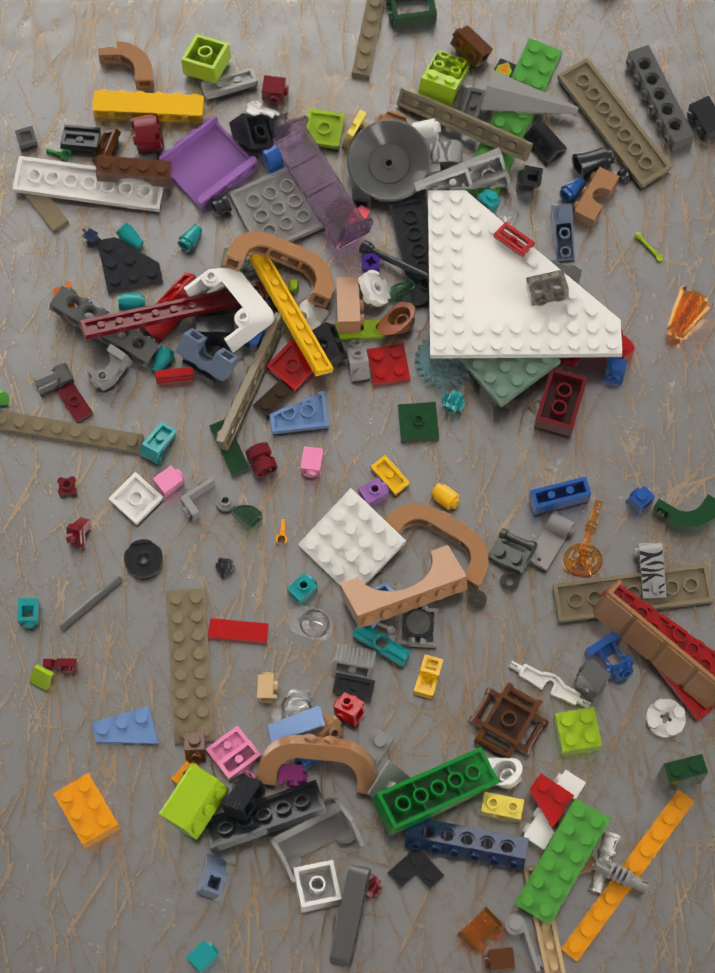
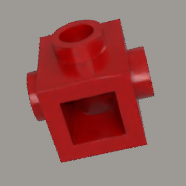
[333,692,366,727]

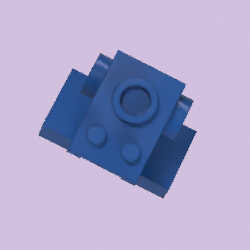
[584,632,634,682]

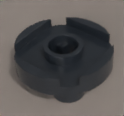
[124,539,163,579]

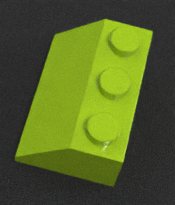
[159,763,230,840]

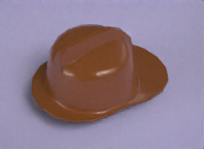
[377,301,415,335]

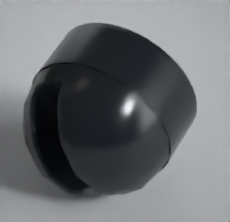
[617,168,631,184]

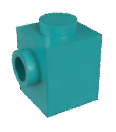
[287,573,318,607]

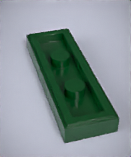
[209,419,250,477]

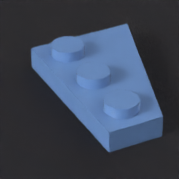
[270,390,329,435]
[91,706,159,745]

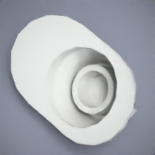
[488,757,523,790]

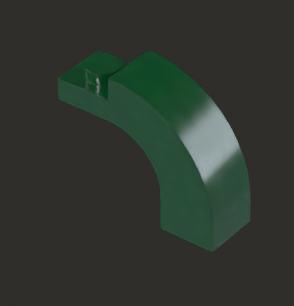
[653,494,715,533]

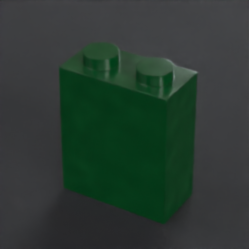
[658,754,708,793]

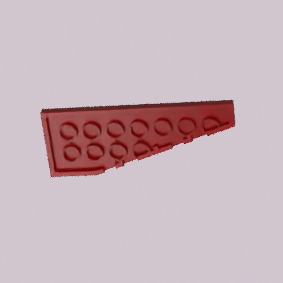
[601,585,715,721]

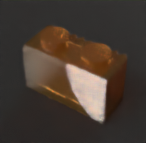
[457,906,504,955]

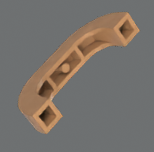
[221,231,334,309]
[384,503,489,592]
[256,734,378,794]

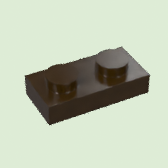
[253,380,294,420]

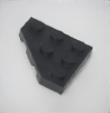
[97,237,163,294]

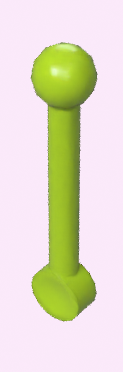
[635,232,663,262]

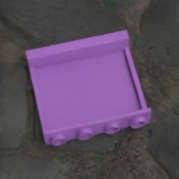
[159,115,258,212]

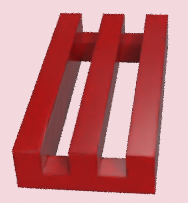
[493,221,535,258]
[155,367,194,384]

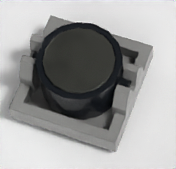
[397,605,439,648]

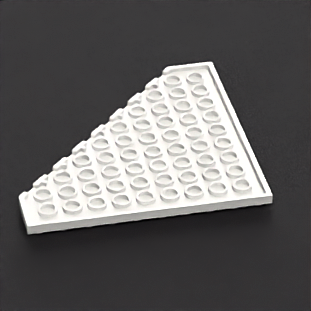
[428,190,622,359]

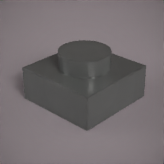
[15,126,38,149]

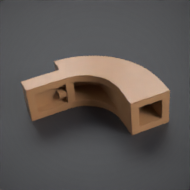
[98,41,154,89]

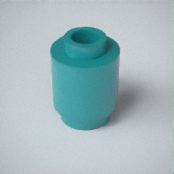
[118,293,146,311]

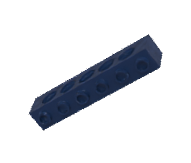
[404,819,529,870]

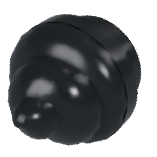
[215,557,235,578]

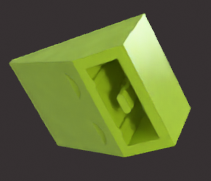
[418,50,471,107]

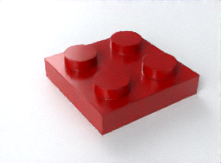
[266,340,313,392]
[366,343,410,386]

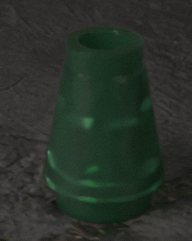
[389,279,415,302]

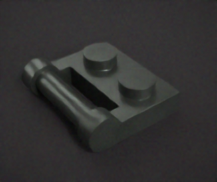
[488,528,538,574]

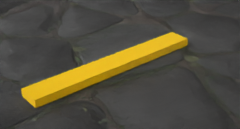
[249,254,334,376]

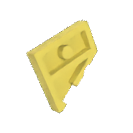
[342,110,367,149]

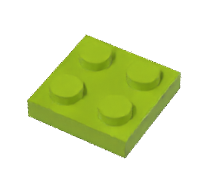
[303,108,345,150]

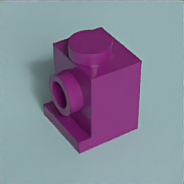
[279,764,308,788]

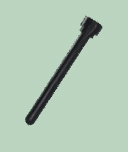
[359,240,429,281]

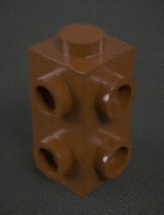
[450,25,493,67]

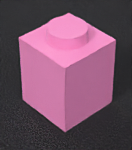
[301,446,323,478]
[153,465,184,499]

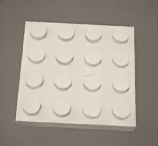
[298,488,407,585]

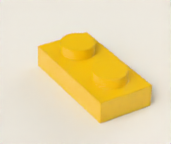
[370,455,410,496]

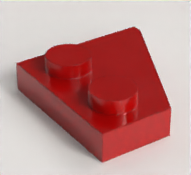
[529,773,574,828]

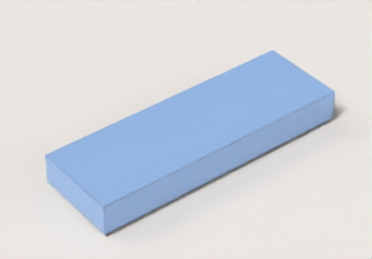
[268,706,325,743]

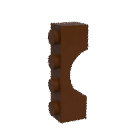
[96,155,173,188]

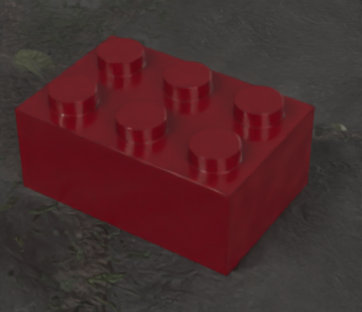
[534,368,588,437]

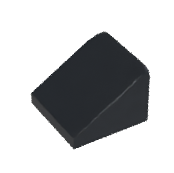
[352,188,371,208]

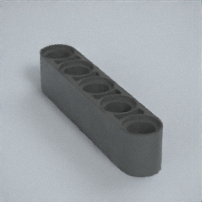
[330,864,371,967]

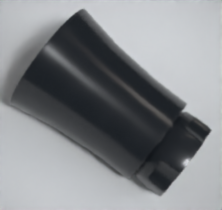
[572,146,615,178]

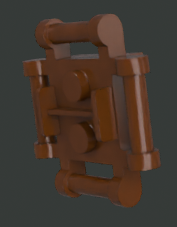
[468,682,549,758]

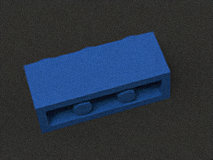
[529,476,591,515]

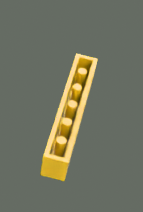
[92,89,205,124]

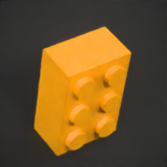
[53,773,120,849]

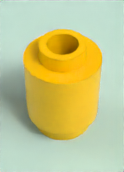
[431,483,460,510]

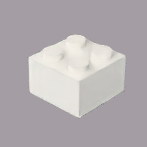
[293,860,342,913]

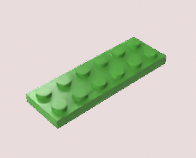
[514,798,611,925]

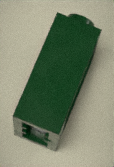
[386,0,437,28]

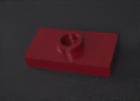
[56,382,93,423]

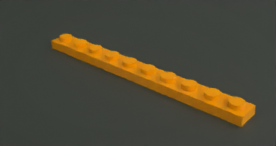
[561,789,695,962]

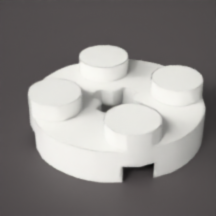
[358,270,391,307]
[645,699,686,739]

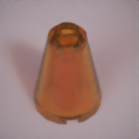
[666,286,714,340]

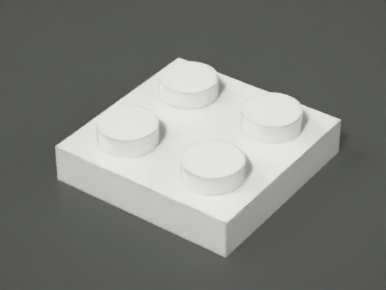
[108,472,163,526]

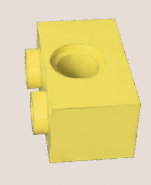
[480,792,524,824]

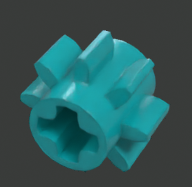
[441,390,465,414]

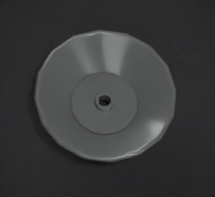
[347,119,431,202]

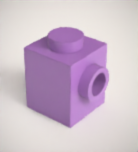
[358,477,389,507]

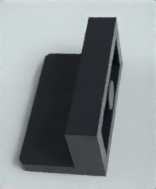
[523,123,567,163]

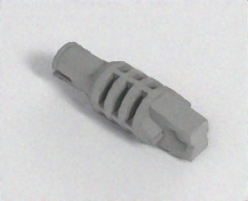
[594,857,650,894]

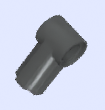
[33,363,74,395]

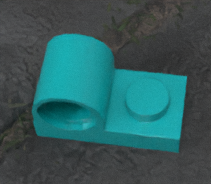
[140,422,177,464]

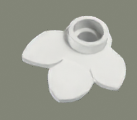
[246,101,280,118]
[299,299,329,330]

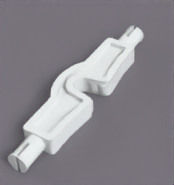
[509,661,591,708]

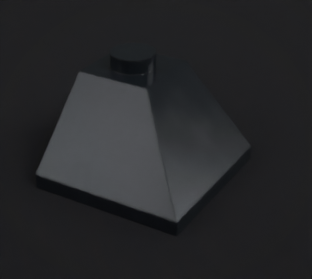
[229,113,278,150]

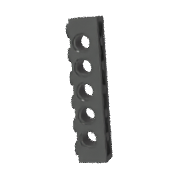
[626,45,694,151]
[49,286,159,368]

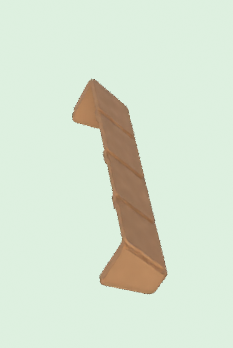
[593,579,715,709]

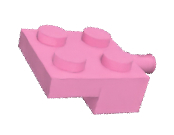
[206,725,261,782]

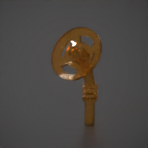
[563,500,603,577]

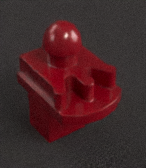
[66,517,91,547]

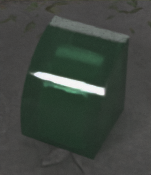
[232,505,263,532]

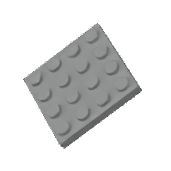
[229,163,328,243]

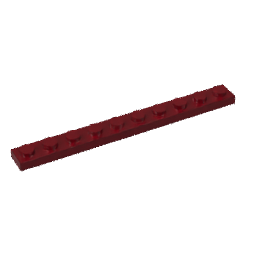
[80,282,266,340]

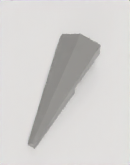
[480,71,579,116]
[414,147,512,191]

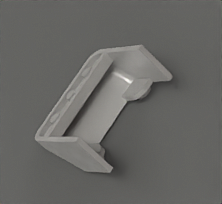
[267,797,365,883]

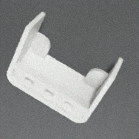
[184,267,275,353]

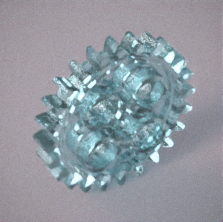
[415,334,470,390]

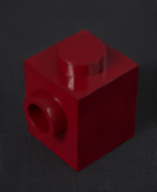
[262,75,289,103]

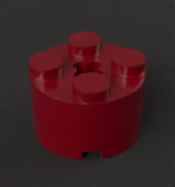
[130,113,164,154]

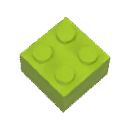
[181,34,231,83]
[553,707,602,757]

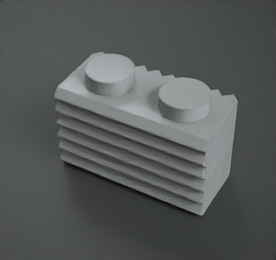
[332,643,376,680]

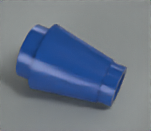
[559,177,586,202]

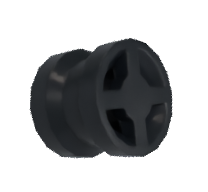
[211,195,232,218]

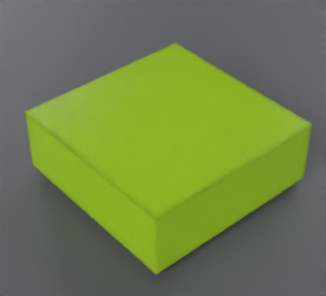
[29,664,54,691]

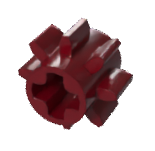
[366,873,382,899]

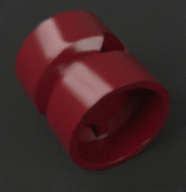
[245,442,278,478]

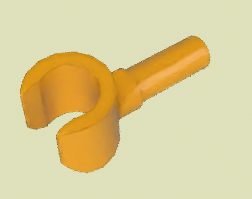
[276,519,287,545]

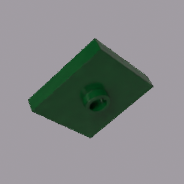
[398,402,439,442]

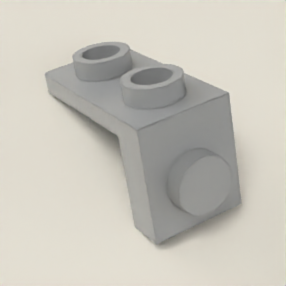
[345,339,370,381]
[180,477,215,521]

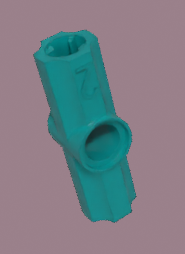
[352,625,411,667]

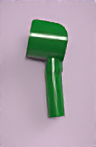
[46,148,71,162]

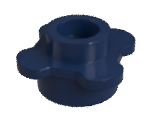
[82,228,101,244]

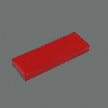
[208,618,269,644]

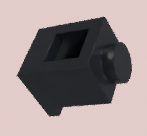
[516,165,543,189]

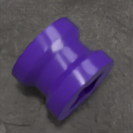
[362,253,380,273]

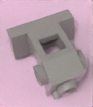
[85,344,133,391]

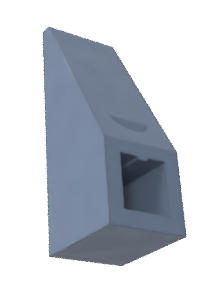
[551,203,575,261]

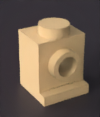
[257,672,278,703]

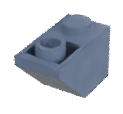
[195,854,226,899]

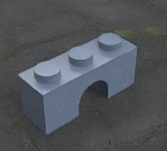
[176,328,239,381]

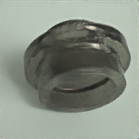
[500,572,519,591]
[467,590,487,610]

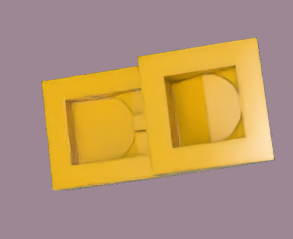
[413,654,444,700]

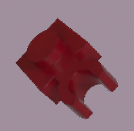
[43,658,78,674]

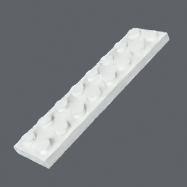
[12,156,164,212]

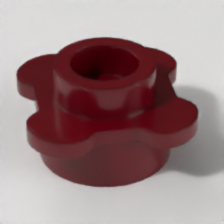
[57,476,77,496]

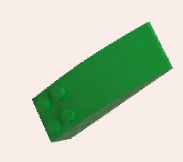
[372,747,500,836]

